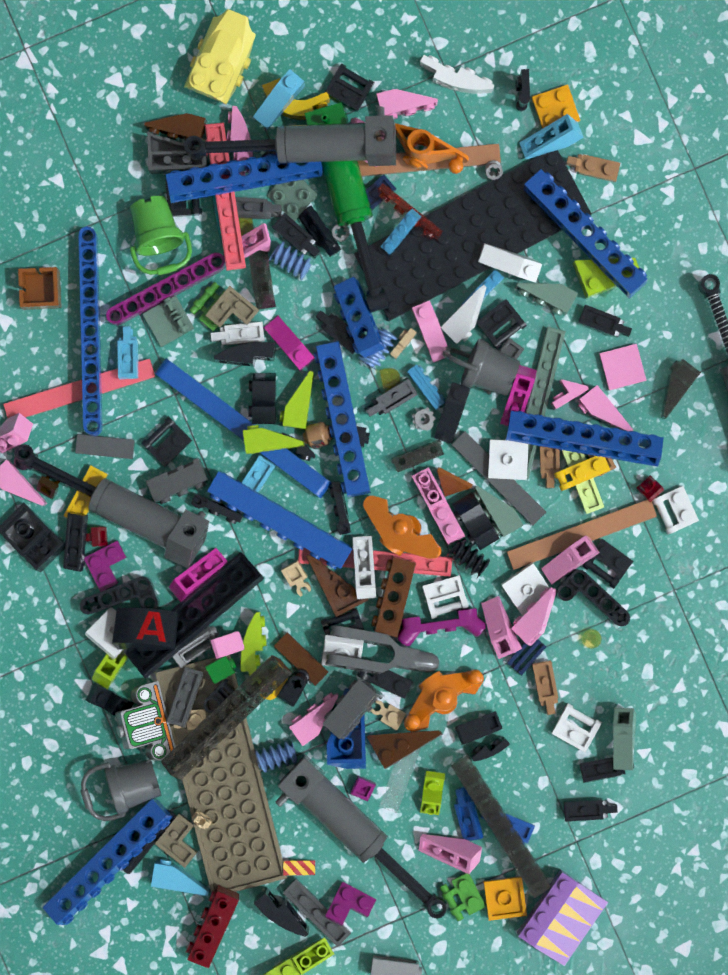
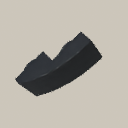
[282,433,316,461]
[471,737,510,761]

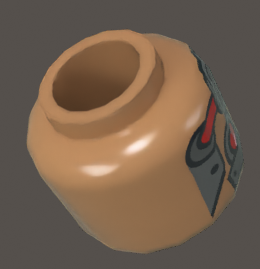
[303,422,333,449]

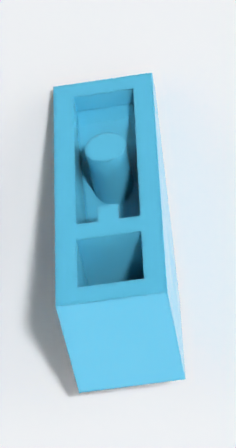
[253,69,305,130]
[520,114,584,159]
[151,859,210,896]

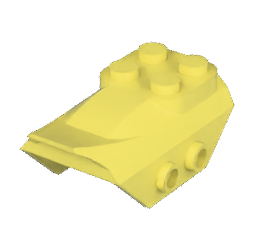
[184,9,256,104]

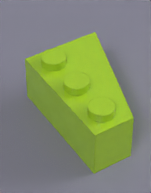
[572,258,639,299]

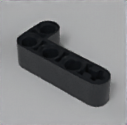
[556,569,630,626]
[80,576,160,615]

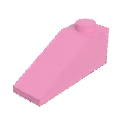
[412,301,451,363]
[578,385,633,431]
[0,460,48,506]
[418,834,482,874]

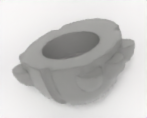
[412,408,436,431]

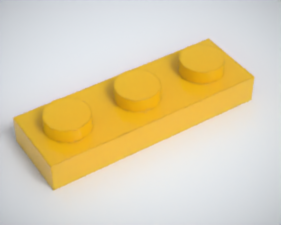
[64,465,108,518]

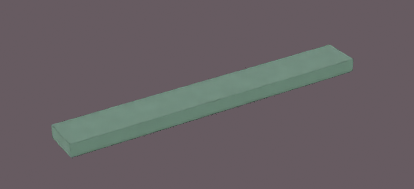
[525,327,566,479]

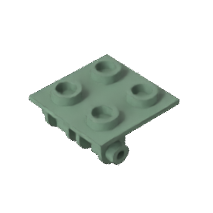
[267,180,318,221]
[143,295,195,347]

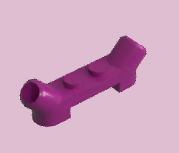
[397,608,486,647]

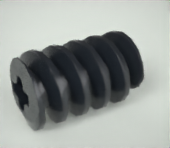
[447,539,490,578]

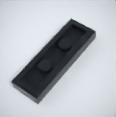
[63,512,88,572]

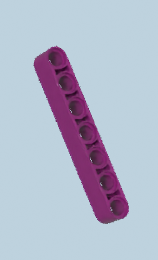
[106,253,226,326]

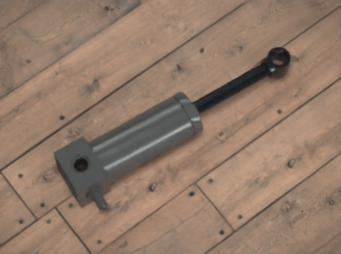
[184,106,396,166]
[14,444,210,569]
[275,754,447,919]

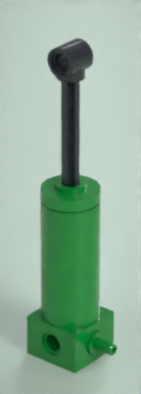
[304,102,389,313]

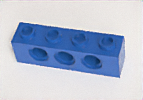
[334,277,385,358]

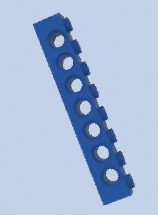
[166,154,322,203]
[524,169,648,299]
[314,341,371,498]
[506,411,664,467]
[42,799,173,925]

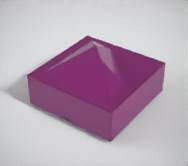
[350,775,376,801]

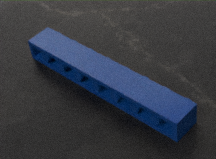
[207,470,353,570]

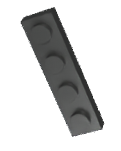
[283,878,351,947]

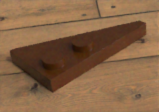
[306,554,369,617]
[367,730,443,769]

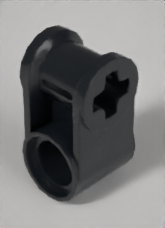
[277,669,310,707]
[203,678,239,714]

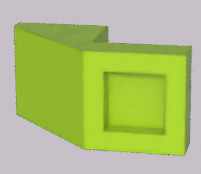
[420,771,445,815]

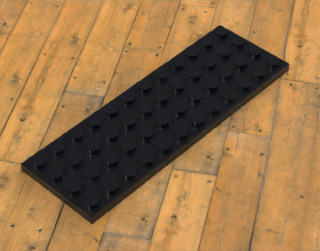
[354,150,592,321]

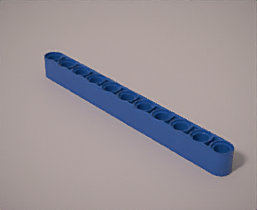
[79,226,103,436]
[155,358,332,499]

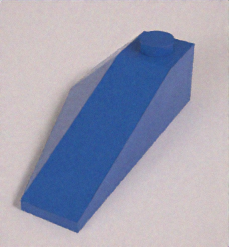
[327,688,366,769]

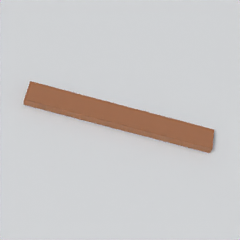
[358,144,501,177]
[507,500,657,570]

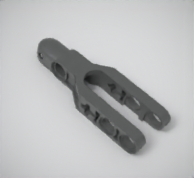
[326,626,439,674]

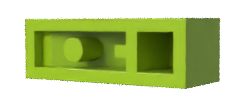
[280,371,314,430]
[243,425,305,454]
[92,651,128,689]

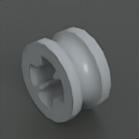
[485,160,503,180]
[332,225,349,242]

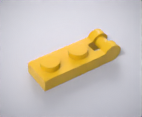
[554,456,611,491]

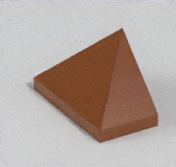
[437,467,473,497]

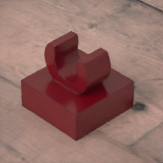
[636,475,664,503]
[86,527,108,547]

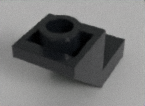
[85,683,134,716]
[455,711,503,745]

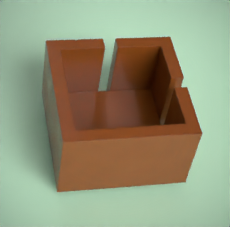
[18,267,62,310]

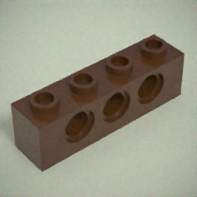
[371,555,416,637]

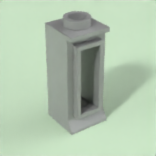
[172,625,220,668]
[370,955,422,975]

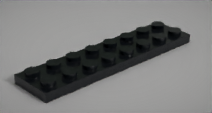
[123,552,265,679]

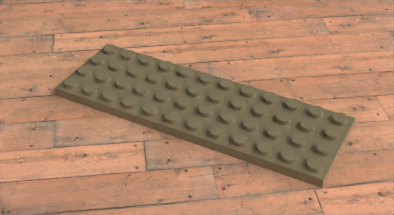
[155,655,287,892]

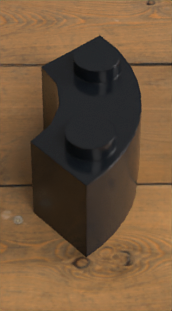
[248,373,276,424]
[452,492,500,550]

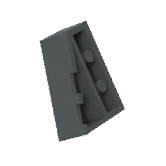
[147,132,208,174]
[146,458,209,505]
[322,679,385,739]

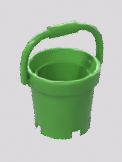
[130,196,192,275]

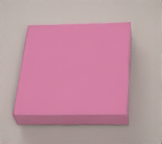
[599,344,647,391]

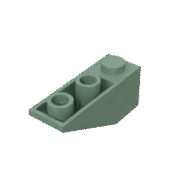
[516,283,578,316]
[473,486,524,537]
[613,707,636,771]

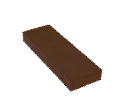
[274,632,329,686]

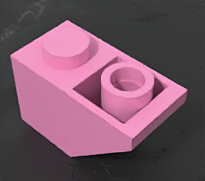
[0,413,33,453]

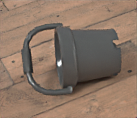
[443,339,520,396]
[80,759,162,821]

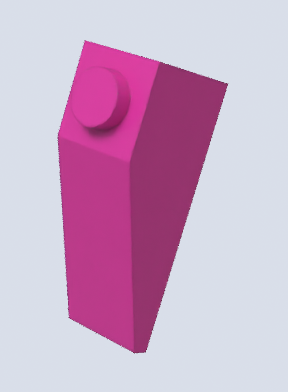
[264,316,315,372]
[500,365,537,426]
[168,548,228,602]

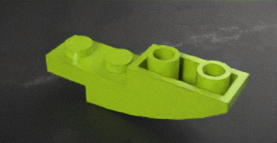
[241,612,267,691]
[262,937,334,975]

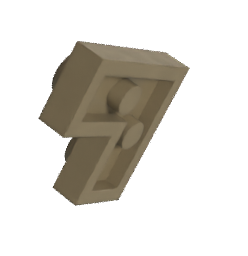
[205,286,259,327]
[155,813,197,868]

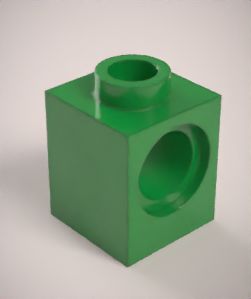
[205,656,237,684]

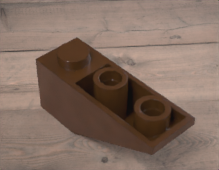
[144,113,207,140]

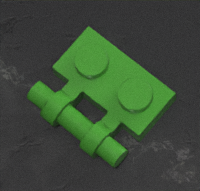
[189,282,225,332]
[440,873,486,922]

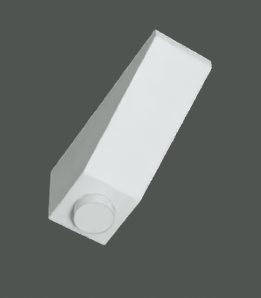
[478,243,542,282]
[441,285,487,344]
[353,536,376,599]

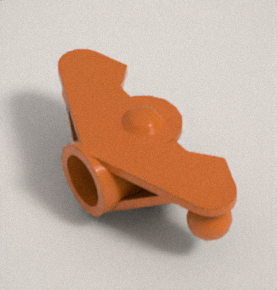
[395,123,469,174]
[363,496,441,559]
[404,669,484,732]

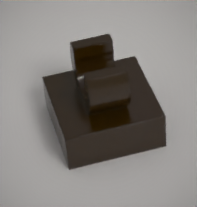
[36,475,60,500]

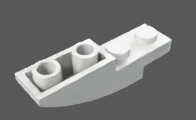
[420,55,494,94]

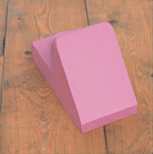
[241,223,271,258]
[551,379,589,410]
[210,631,244,659]

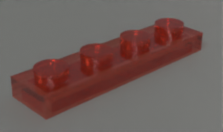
[378,183,443,240]

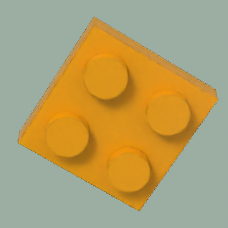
[531,84,580,129]
[483,876,527,921]

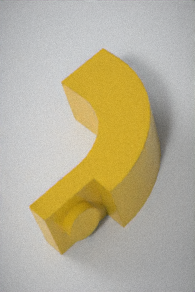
[262,78,330,120]

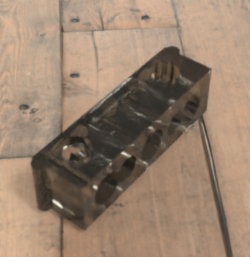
[391,440,444,472]

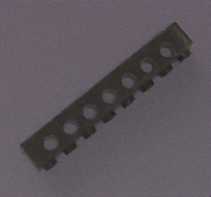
[161,655,292,780]
[451,753,551,898]

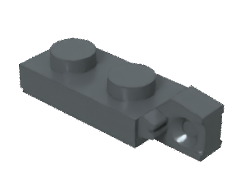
[235,197,282,219]

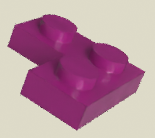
[84,541,127,592]
[325,882,377,926]

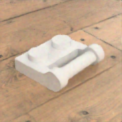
[652,486,699,535]
[422,575,469,619]
[551,703,602,753]

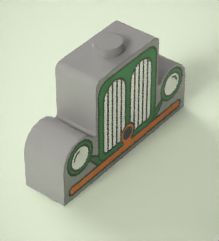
[115,681,178,761]

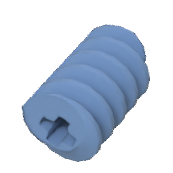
[269,241,311,281]
[358,327,398,370]
[255,741,297,772]

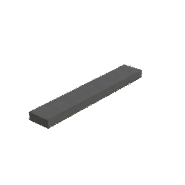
[452,431,546,526]

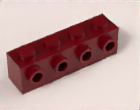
[185,885,239,969]

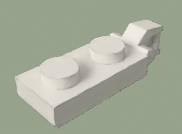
[211,322,265,345]

